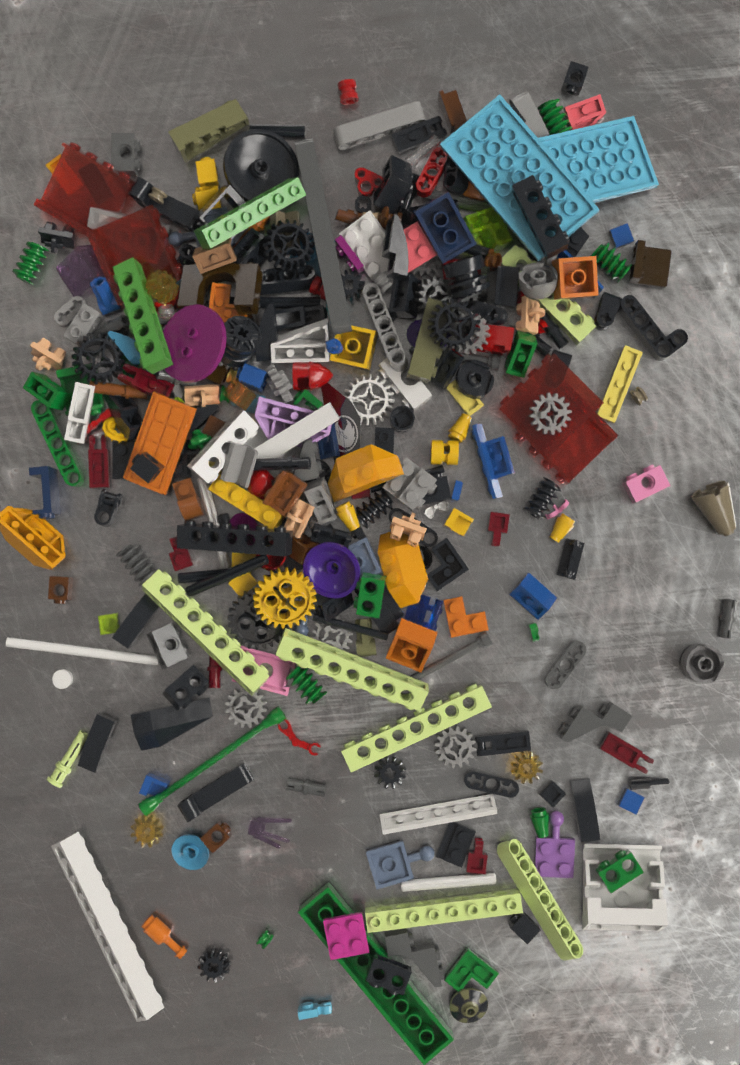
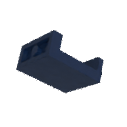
[29,466,61,519]

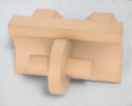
[516,296,545,335]
[30,338,66,371]
[184,384,220,407]
[284,499,315,538]
[390,512,427,547]

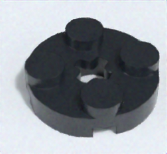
[456,360,494,399]

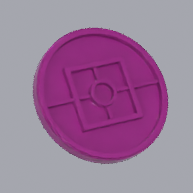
[163,305,227,383]

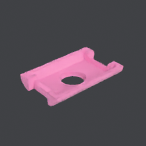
[232,646,296,696]

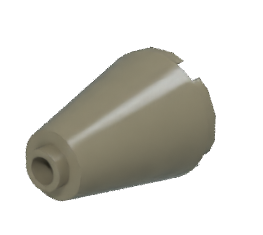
[691,481,736,536]

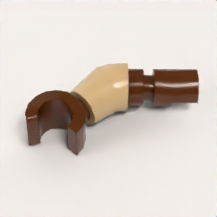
[335,206,402,230]

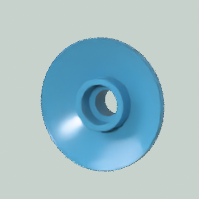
[172,835,209,870]

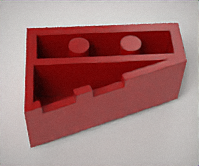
[455,322,515,357]

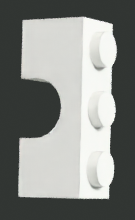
[378,358,432,412]

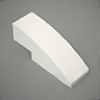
[64,382,95,444]

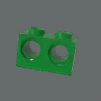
[353,572,386,618]
[595,849,644,893]

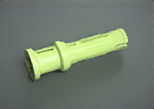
[46,730,88,788]

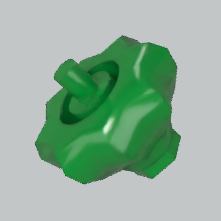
[188,429,212,450]

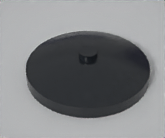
[223,129,299,202]

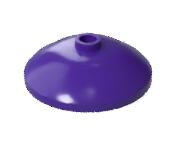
[303,542,360,598]

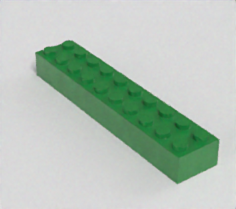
[298,882,454,1065]

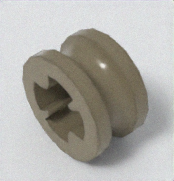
[148,187,167,205]
[630,386,648,406]

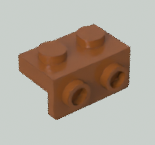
[262,471,308,517]

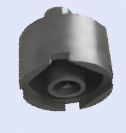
[681,644,725,684]

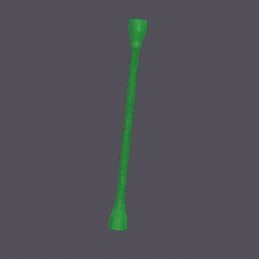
[138,706,287,816]

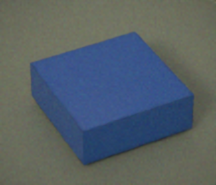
[609,223,634,249]
[450,480,463,502]
[618,788,645,815]

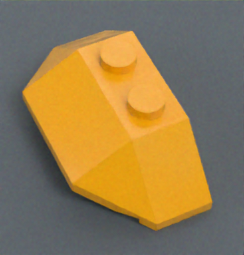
[328,444,404,502]
[0,506,66,570]
[378,531,428,608]

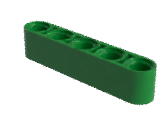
[31,400,85,487]

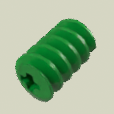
[537,99,573,135]
[12,241,50,286]
[591,242,632,283]
[286,666,327,705]

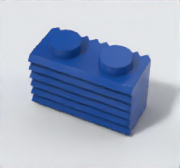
[236,363,269,394]

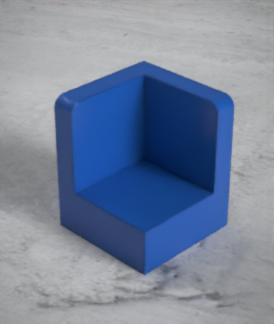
[139,772,171,796]

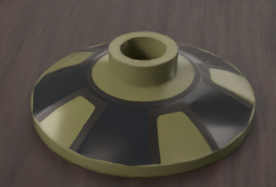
[450,988,488,1023]

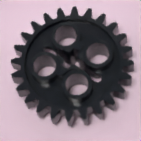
[227,588,289,650]

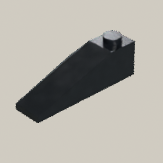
[130,697,213,751]

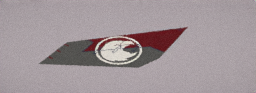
[321,383,361,463]

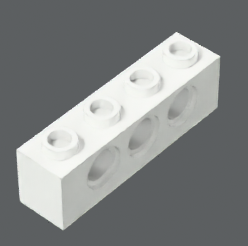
[187,409,260,484]

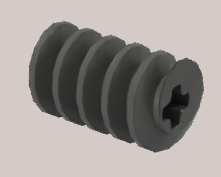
[116,544,157,586]

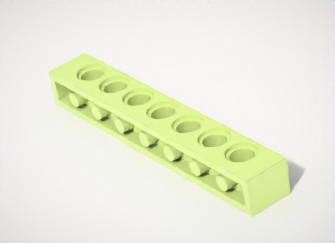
[142,569,270,696]
[275,628,429,711]
[341,684,492,772]
[365,888,523,933]

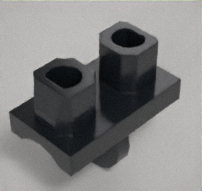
[38,221,76,254]

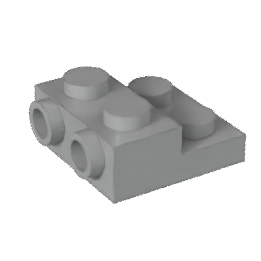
[382,457,437,511]

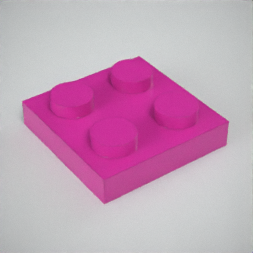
[323,912,369,960]

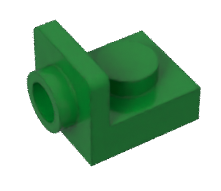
[293,389,324,411]

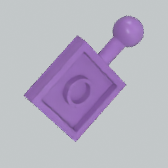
[534,811,575,878]

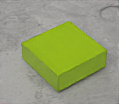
[98,613,120,635]

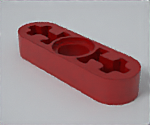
[416,147,447,198]

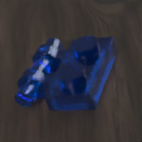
[404,595,443,631]

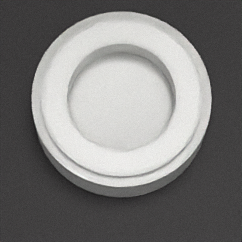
[52,669,73,689]

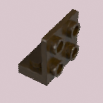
[629,240,672,288]

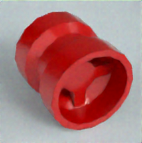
[337,79,359,105]
[309,275,326,301]

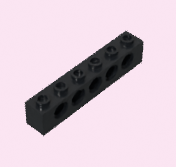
[177,520,293,557]

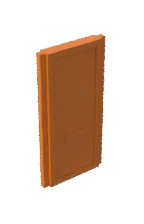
[123,392,197,495]

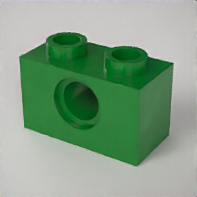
[504,330,538,378]
[23,372,72,411]

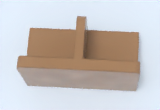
[192,238,237,274]

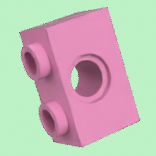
[622,464,671,504]

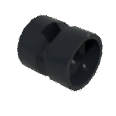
[389,405,415,434]

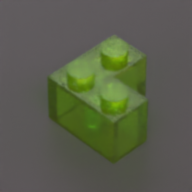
[463,207,512,252]

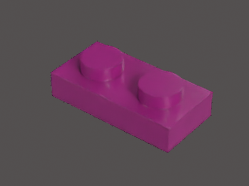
[335,235,364,274]

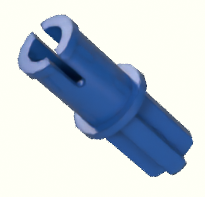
[325,338,343,354]

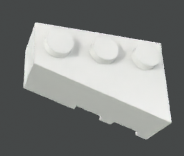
[270,318,330,363]

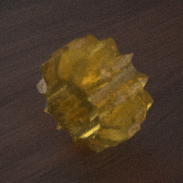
[145,269,180,304]
[510,751,543,784]
[131,814,164,848]

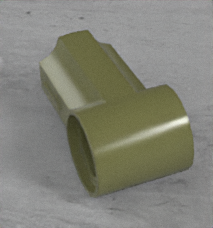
[355,618,377,657]

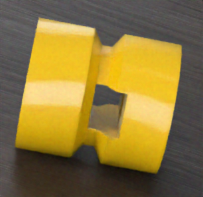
[430,440,459,465]

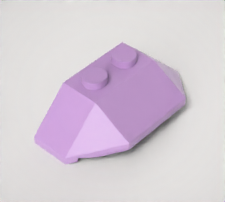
[254,397,332,447]

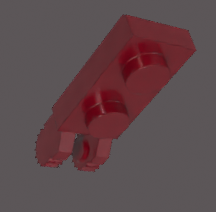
[117,364,175,397]
[88,434,110,488]
[599,731,654,774]

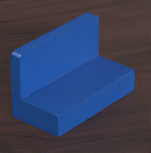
[510,573,557,620]

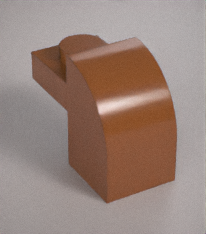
[172,478,205,520]

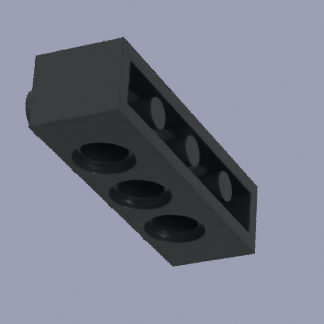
[512,175,570,260]

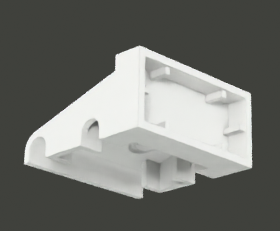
[582,844,668,932]

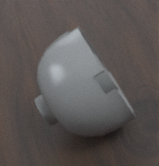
[519,262,558,300]

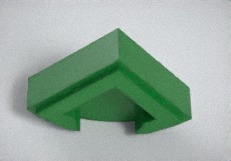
[527,622,540,643]

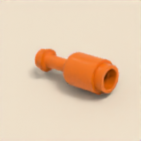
[141,915,187,959]

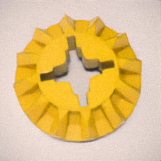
[102,417,128,443]

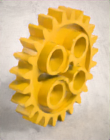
[253,567,317,629]

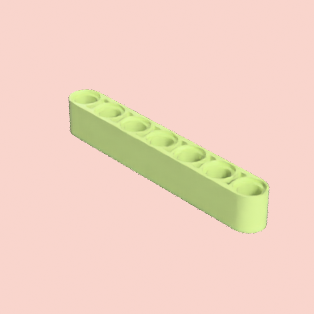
[497,839,583,961]

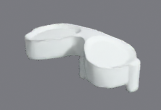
[423,501,449,519]

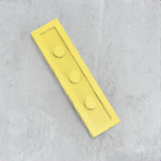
[596,345,643,424]

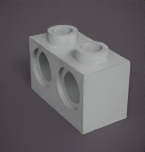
[63,303,104,345]
[304,477,338,524]

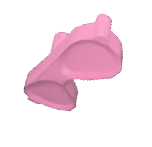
[545,499,569,520]

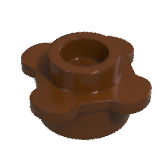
[484,249,502,271]

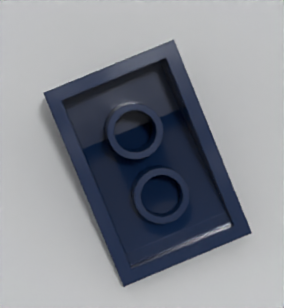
[413,192,477,264]

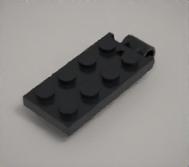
[112,440,201,480]

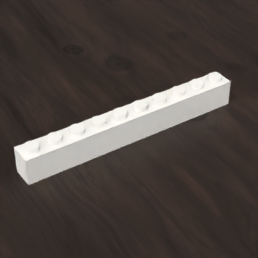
[51,832,164,1022]

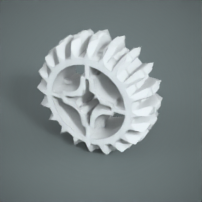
[344,374,395,426]

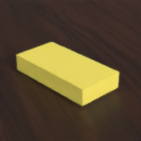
[446,379,484,416]

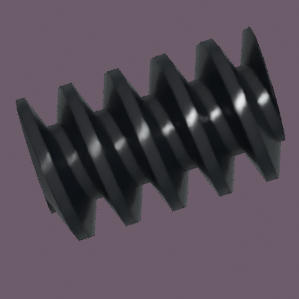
[523,477,563,520]
[356,488,394,529]

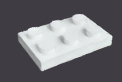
[339,210,389,281]

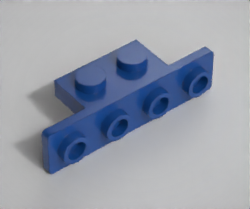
[472,424,515,499]

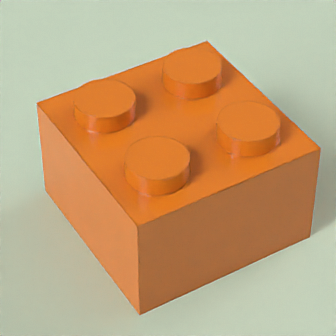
[552,256,599,300]
[386,618,438,672]

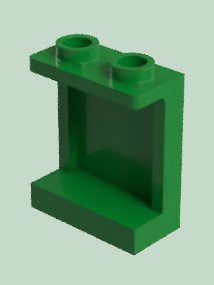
[56,363,106,417]

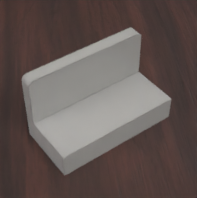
[220,442,258,488]

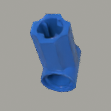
[90,276,121,316]

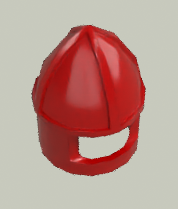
[292,361,333,391]

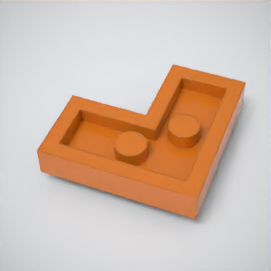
[209,282,248,323]
[443,596,489,638]

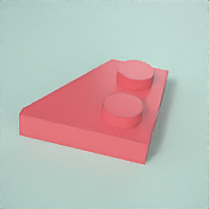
[563,94,606,130]
[404,221,437,273]

